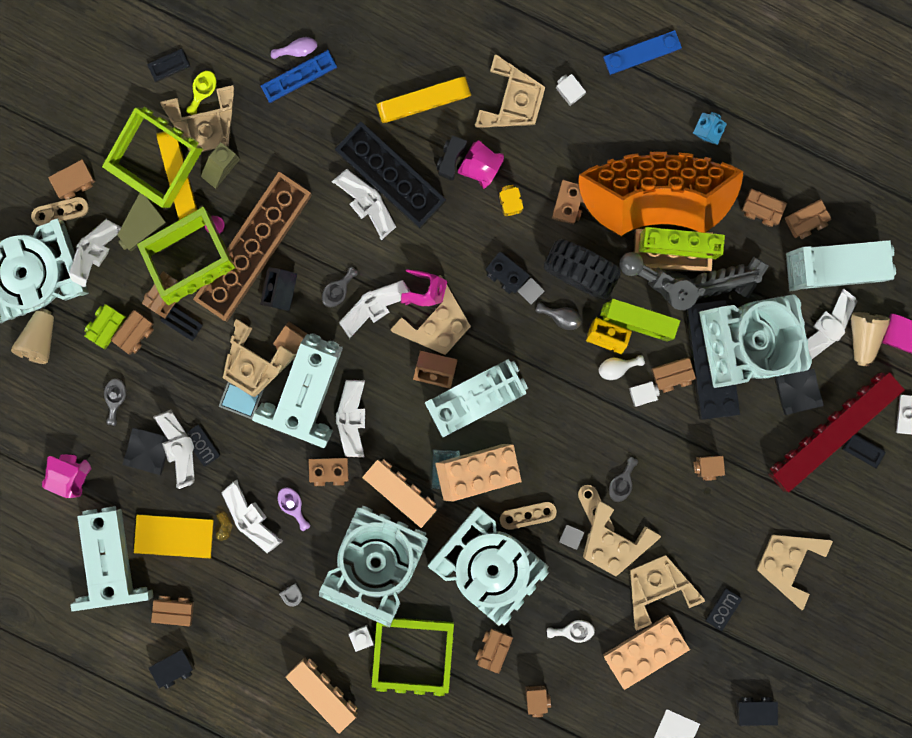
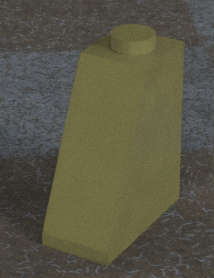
[201,143,240,189]
[117,193,168,252]

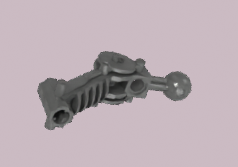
[619,252,769,310]

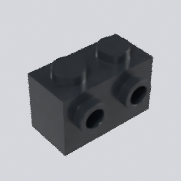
[485,252,530,294]
[260,267,297,311]
[148,648,195,689]
[737,696,778,726]

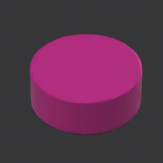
[205,216,225,234]

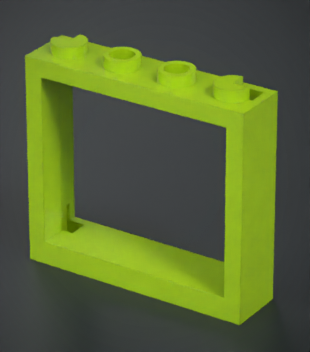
[102,107,203,208]
[137,207,235,306]
[639,227,725,259]
[600,299,680,342]
[372,618,454,696]

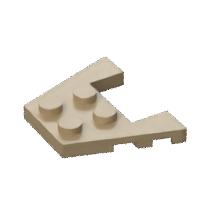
[475,55,545,128]
[160,85,234,152]
[390,275,471,355]
[223,319,296,397]
[583,500,661,576]
[757,535,833,610]
[630,555,705,631]

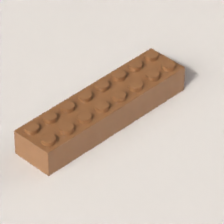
[193,172,312,322]

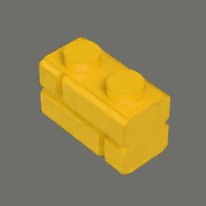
[499,185,523,217]
[586,317,632,354]

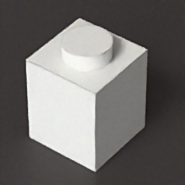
[556,74,586,106]
[629,382,660,407]
[349,625,374,652]

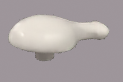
[599,355,645,380]
[547,620,595,642]

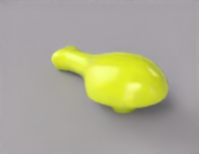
[186,71,216,115]

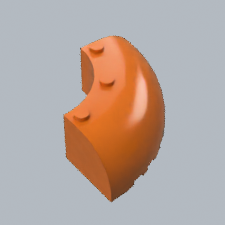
[579,152,743,236]

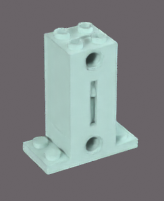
[786,240,896,291]
[252,334,343,448]
[71,506,153,611]

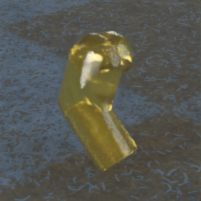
[216,511,232,541]

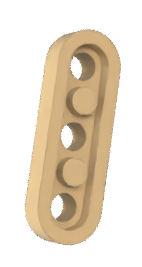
[31,197,89,226]
[578,485,614,531]
[500,502,557,530]

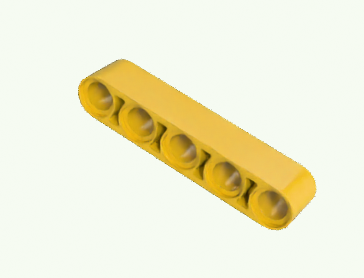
[376,77,471,123]
[156,132,197,220]

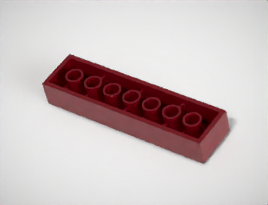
[768,372,905,493]

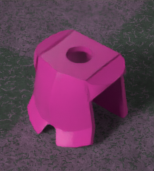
[458,140,504,189]
[401,270,447,306]
[42,454,91,498]

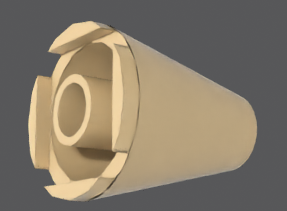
[11,309,54,364]
[851,312,890,366]

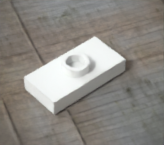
[896,395,912,434]

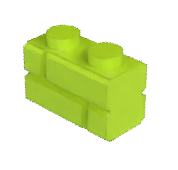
[84,304,127,349]

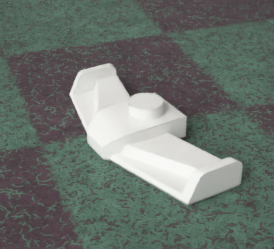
[332,169,396,240]
[69,219,121,287]
[339,280,410,338]
[808,289,857,359]
[336,380,365,457]
[153,410,195,489]
[221,480,283,553]

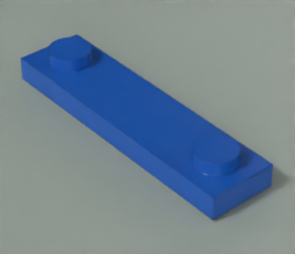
[603,30,682,75]
[261,50,337,103]

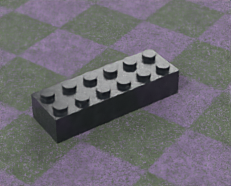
[335,121,446,229]
[686,300,740,420]

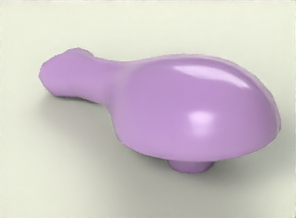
[271,37,317,59]
[278,487,310,531]

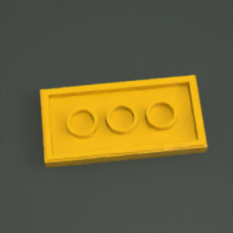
[134,514,214,558]

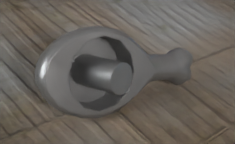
[322,267,358,307]
[535,303,582,330]
[104,378,126,426]
[609,457,638,502]

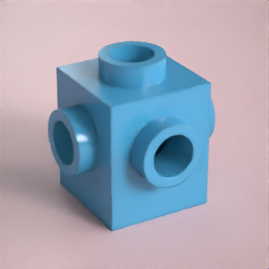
[693,112,727,145]

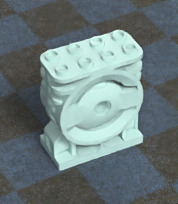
[0,218,89,323]
[699,295,812,388]
[425,359,528,437]
[319,506,428,627]
[428,506,549,626]

